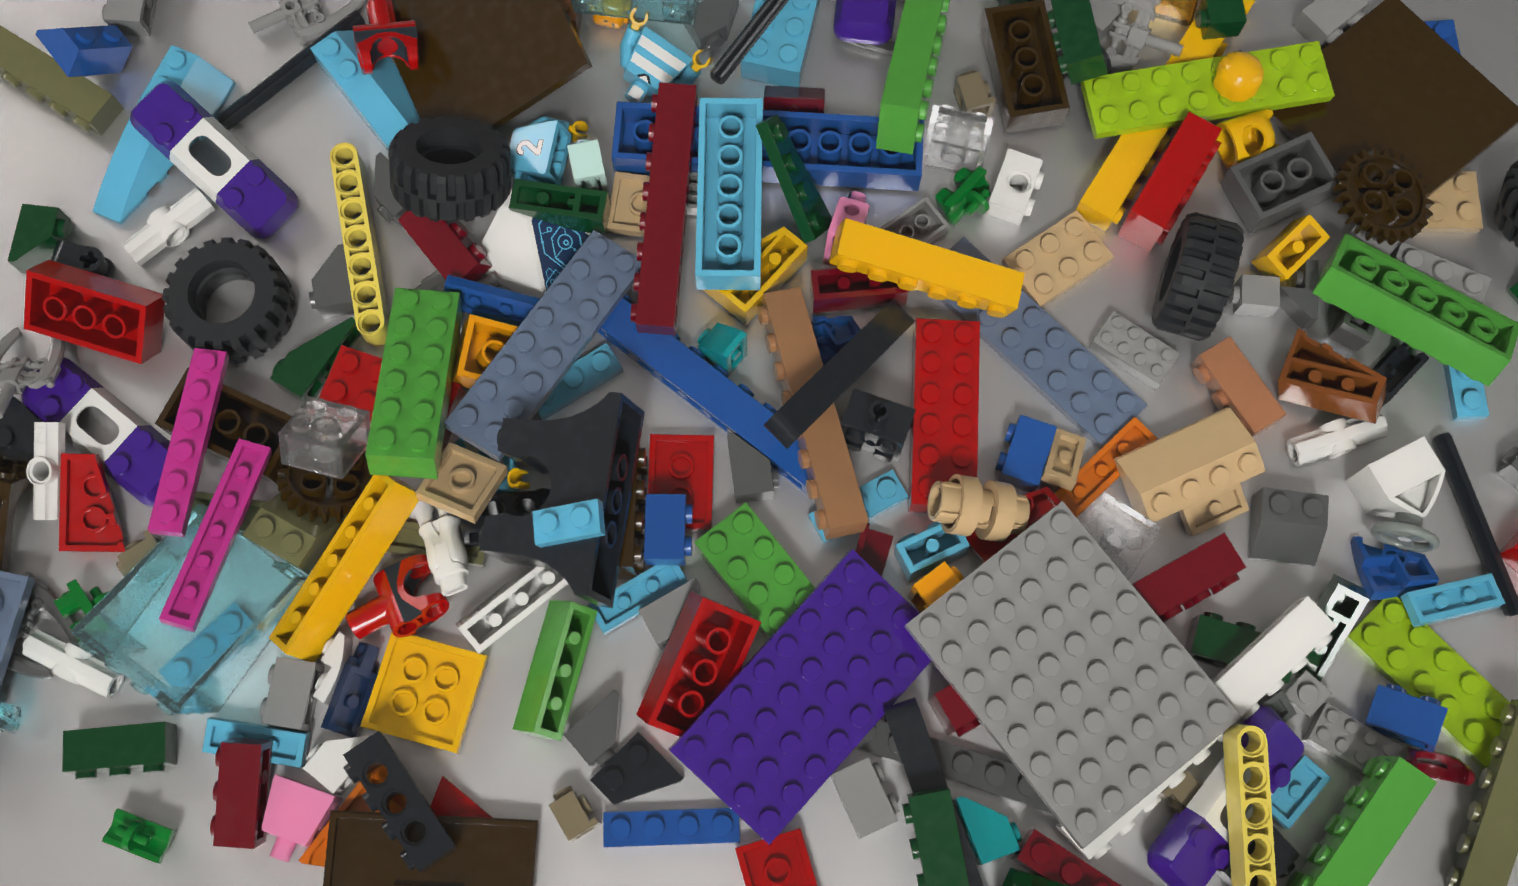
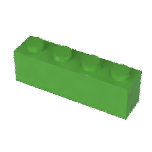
[513,600,597,741]

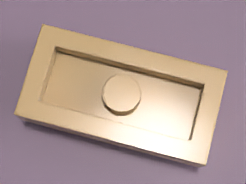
[1041,428,1086,491]
[1179,483,1249,536]

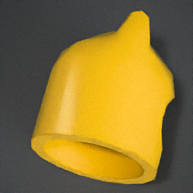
[1216,109,1280,169]

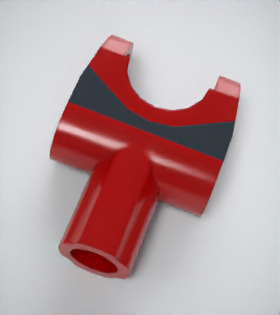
[353,0,419,75]
[346,554,450,639]

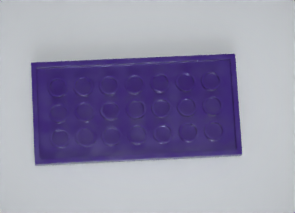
[668,549,931,845]

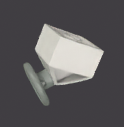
[1345,436,1446,552]

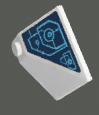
[480,190,591,298]

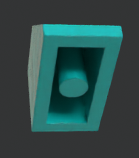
[697,322,748,376]
[953,796,1022,865]

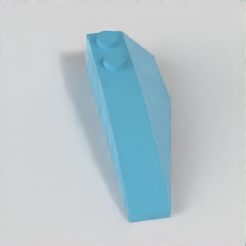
[310,30,421,152]
[93,45,236,225]

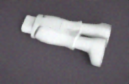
[409,500,469,596]

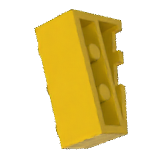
[703,227,808,325]

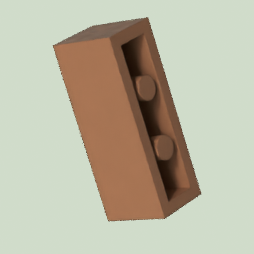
[1191,337,1286,438]

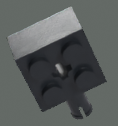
[841,388,916,462]

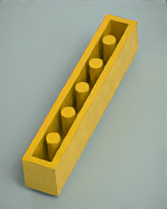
[829,218,1025,318]
[269,475,419,662]

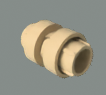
[927,474,1030,542]

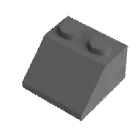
[1248,487,1329,567]

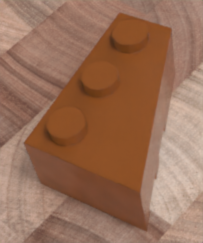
[1278,328,1387,424]

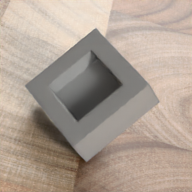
[1284,669,1333,717]

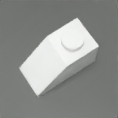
[303,735,371,796]

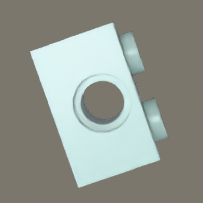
[567,139,610,199]

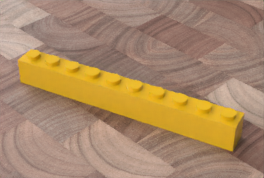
[1075,0,1256,232]

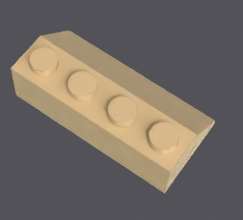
[1114,407,1266,524]

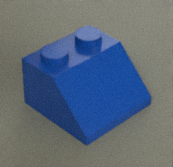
[35,25,133,77]

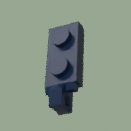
[321,642,380,738]

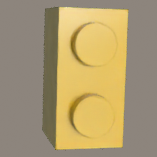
[1250,214,1330,281]

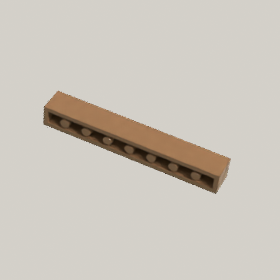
[757,287,869,540]

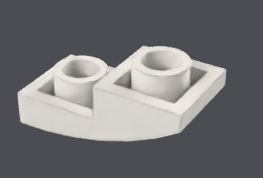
[313,632,352,705]

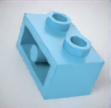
[894,522,970,583]

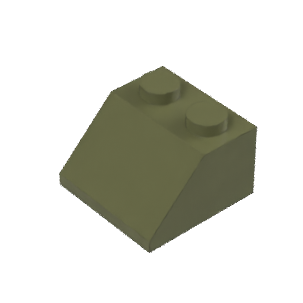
[243,493,344,575]

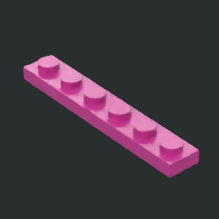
[148,348,229,538]
[159,438,272,633]

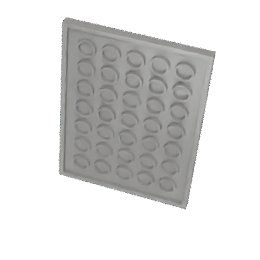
[904,501,1241,849]

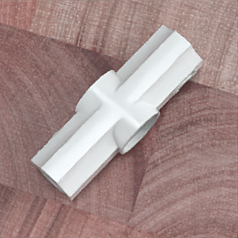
[121,188,215,266]
[1286,413,1388,467]
[26,422,65,520]
[22,629,125,698]

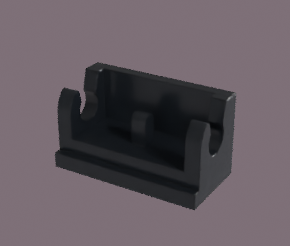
[1372,342,1429,407]

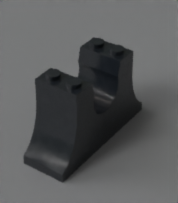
[478,392,645,608]

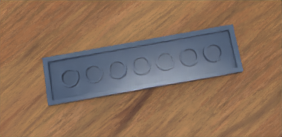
[444,230,641,462]
[940,236,1147,449]

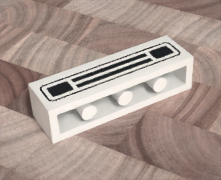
[455,566,568,654]

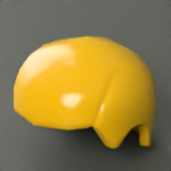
[1213,51,1264,102]

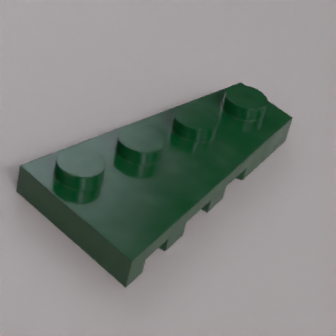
[756,114,832,244]

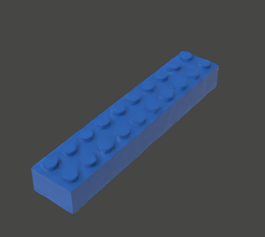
[611,101,924,191]

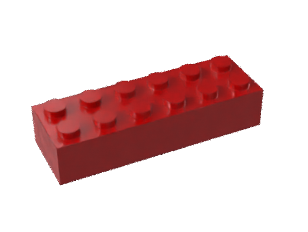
[908,318,980,514]

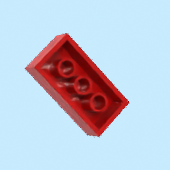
[1117,111,1222,252]
[24,260,165,364]
[317,345,466,452]
[636,591,761,737]

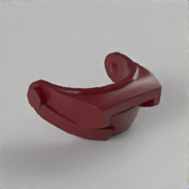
[1406,747,1475,786]

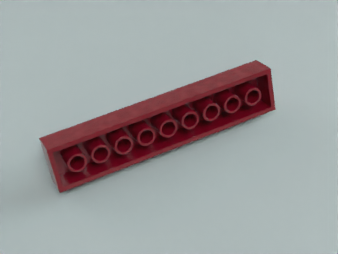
[928,532,1246,737]

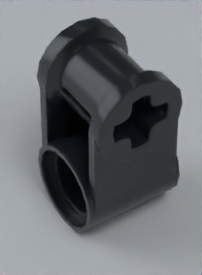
[51,240,116,279]

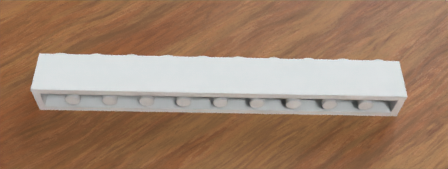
[1056,596,1337,860]

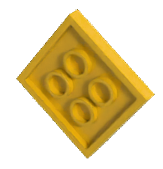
[360,632,489,754]

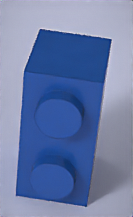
[995,414,1057,492]
[644,494,693,566]
[1365,684,1448,753]

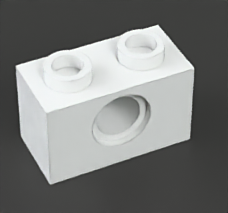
[985,148,1045,226]

